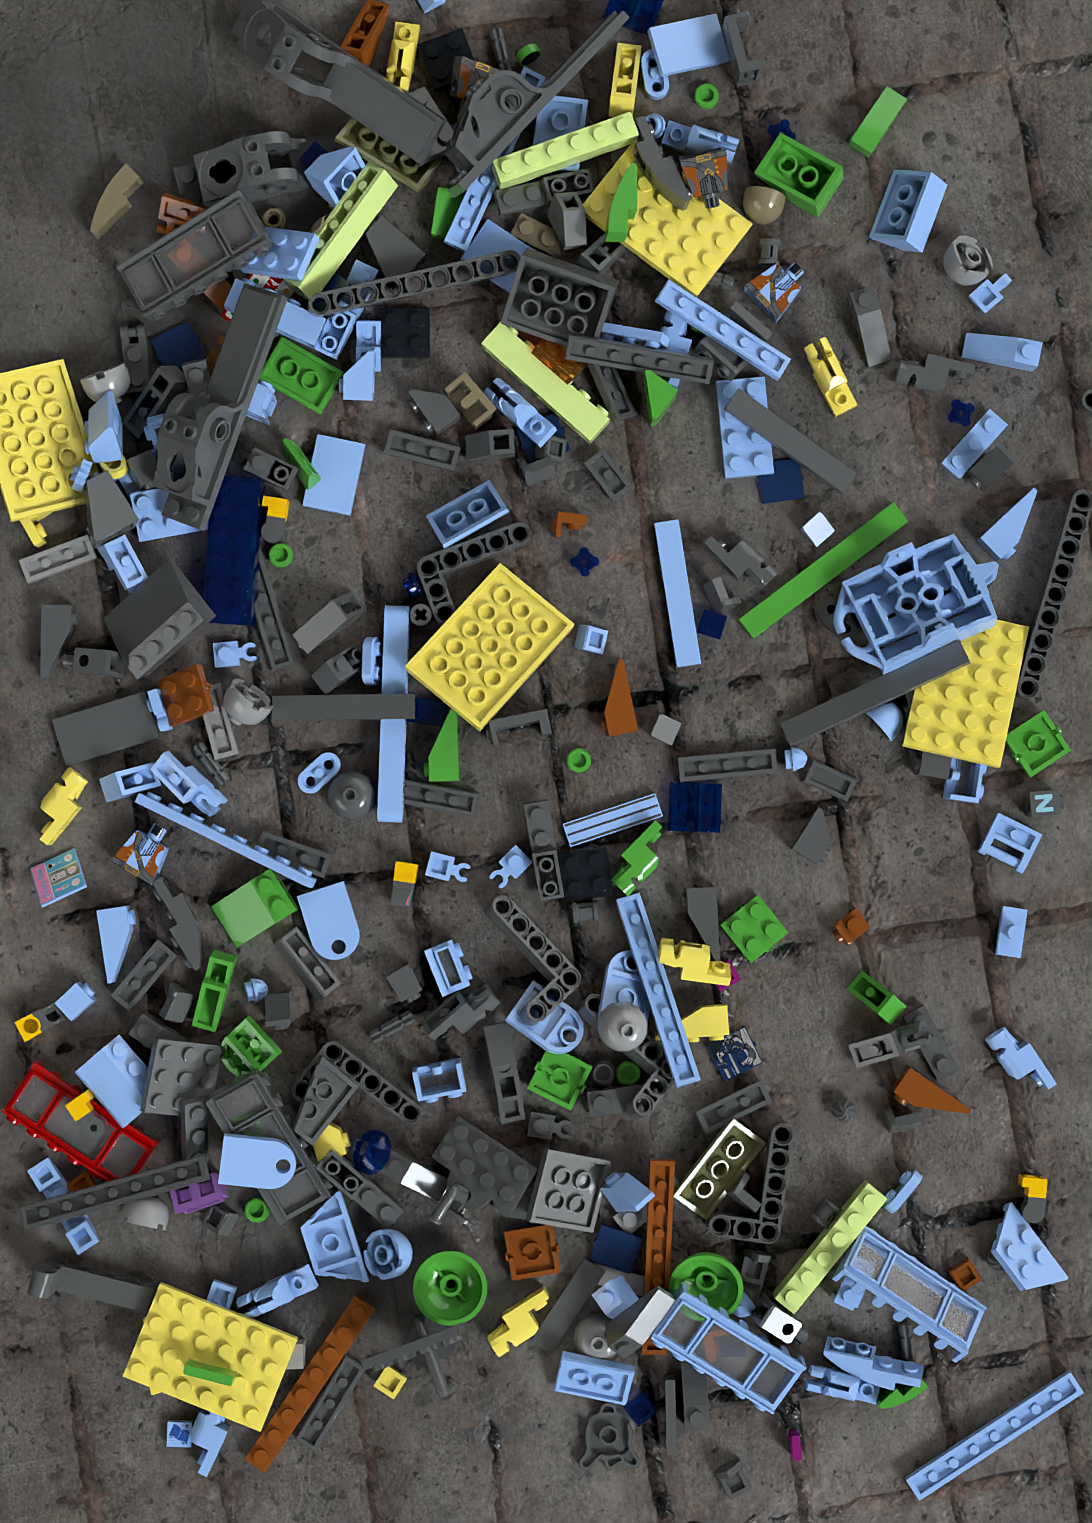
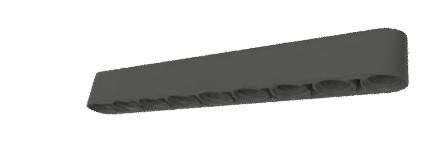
[308,250,521,317]
[1015,489,1092,700]

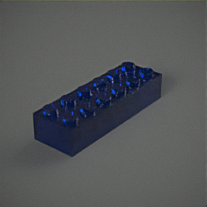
[203,476,265,627]

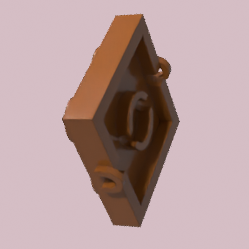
[157,664,215,727]
[504,1224,561,1281]

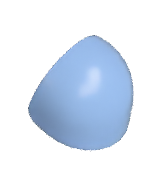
[865,701,903,742]

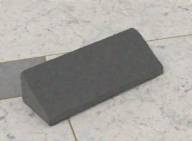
[274,926,342,1001]

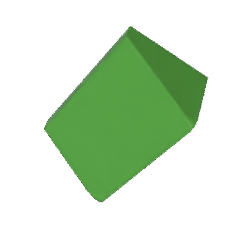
[431,186,463,239]
[282,438,321,490]

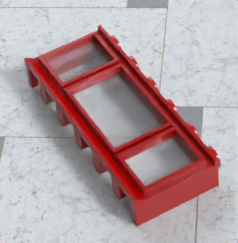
[2,1060,161,1182]

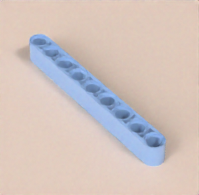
[377,605,410,823]

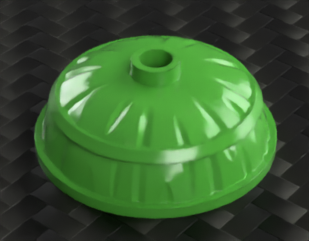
[413,1250,487,1326]
[669,1252,743,1321]

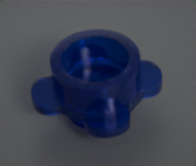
[767,119,796,143]
[947,399,975,427]
[570,547,599,577]
[402,572,423,597]

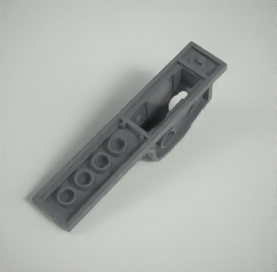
[231,0,447,164]
[444,10,630,198]
[173,130,368,207]
[154,283,288,531]

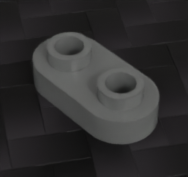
[818,597,858,641]

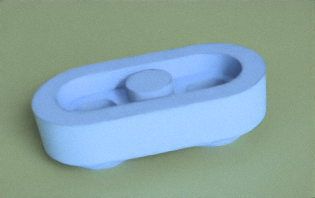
[641,49,669,100]
[362,637,383,686]
[298,752,341,794]
[883,1169,923,1214]

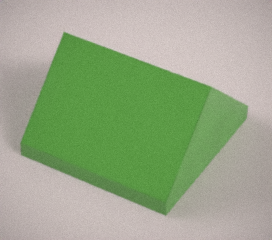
[643,370,678,427]

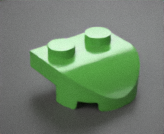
[221,1015,282,1076]

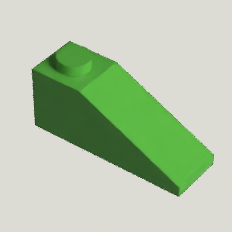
[424,708,459,782]

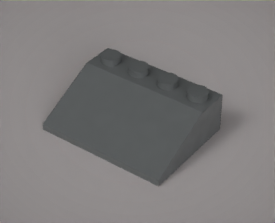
[501,248,619,347]
[104,558,216,679]

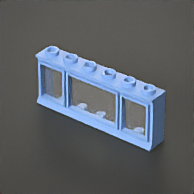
[832,1226,987,1363]
[650,1282,807,1414]

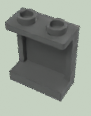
[722,10,764,88]
[695,301,773,381]
[485,709,552,746]

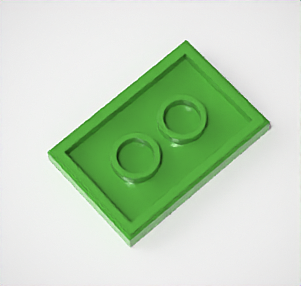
[259,336,345,416]

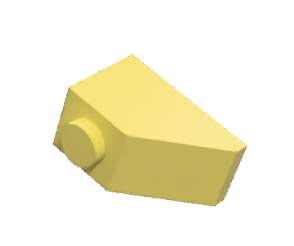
[313,1122,351,1162]

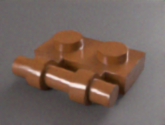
[156,193,210,247]

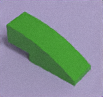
[849,86,907,158]
[605,163,637,242]
[192,950,238,1032]

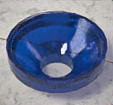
[352,1130,391,1175]

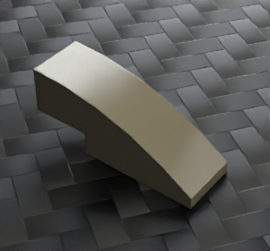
[90,163,143,240]

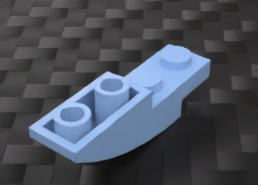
[315,260,379,360]
[823,1337,924,1391]

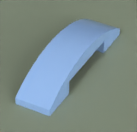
[27,1157,100,1255]

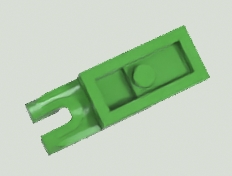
[611,820,662,896]

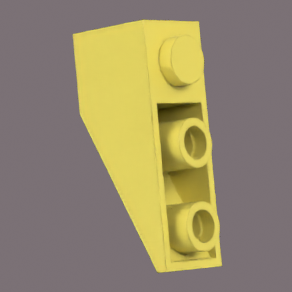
[655,1004,729,1043]

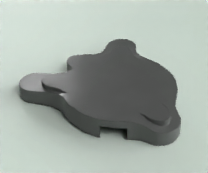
[578,1401,640,1470]

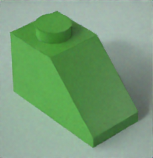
[847,971,907,1025]

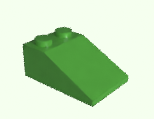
[754,133,844,218]
[211,869,299,948]

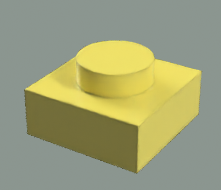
[374,1366,408,1399]

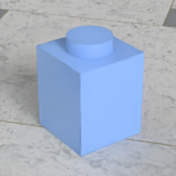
[55,981,97,1021]

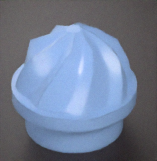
[645,113,666,139]
[784,747,807,771]
[244,978,268,1003]
[733,1292,756,1318]

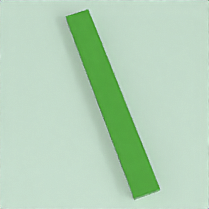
[739,502,909,639]

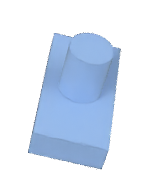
[995,906,1028,958]

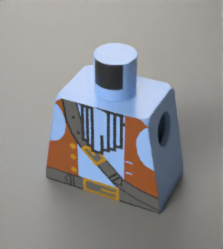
[743,262,804,323]
[111,823,169,885]

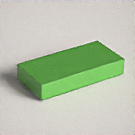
[183,1359,237,1386]

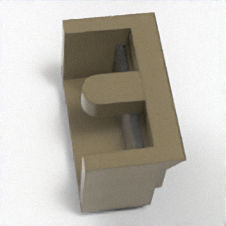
[444,372,497,431]

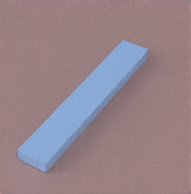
[654,279,791,381]
[654,520,701,668]

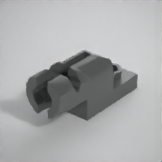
[894,354,975,393]
[703,536,778,589]
[421,984,501,1040]
[848,1020,932,1068]

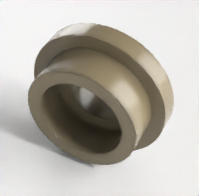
[262,208,286,229]

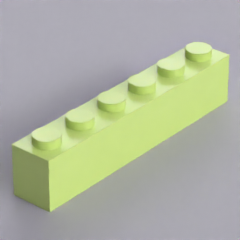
[492,111,639,189]
[283,162,398,302]
[481,322,610,444]
[772,1179,887,1314]

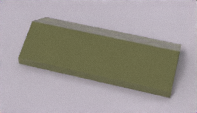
[335,117,443,192]
[673,1117,766,1220]

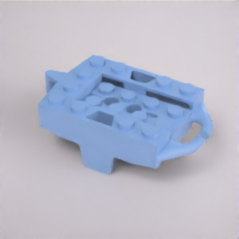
[833,534,999,675]

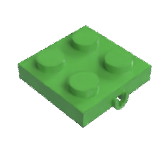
[1005,710,1071,778]
[719,895,789,963]
[527,1051,593,1110]

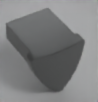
[516,456,556,486]
[703,577,742,613]
[159,981,196,1023]
[883,1104,921,1134]
[727,1172,762,1214]
[740,1249,772,1286]
[714,1459,752,1500]

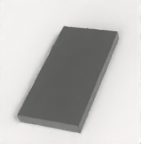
[52,691,160,767]

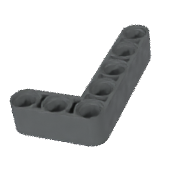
[417,522,531,625]
[487,895,581,1026]
[578,994,674,1121]
[291,1039,422,1124]
[707,1121,793,1244]
[27,1258,159,1313]

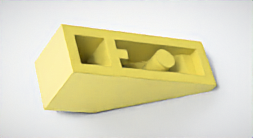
[609,43,642,117]

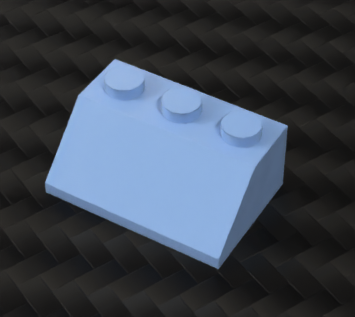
[869,169,947,253]
[426,480,509,549]
[75,1035,148,1128]

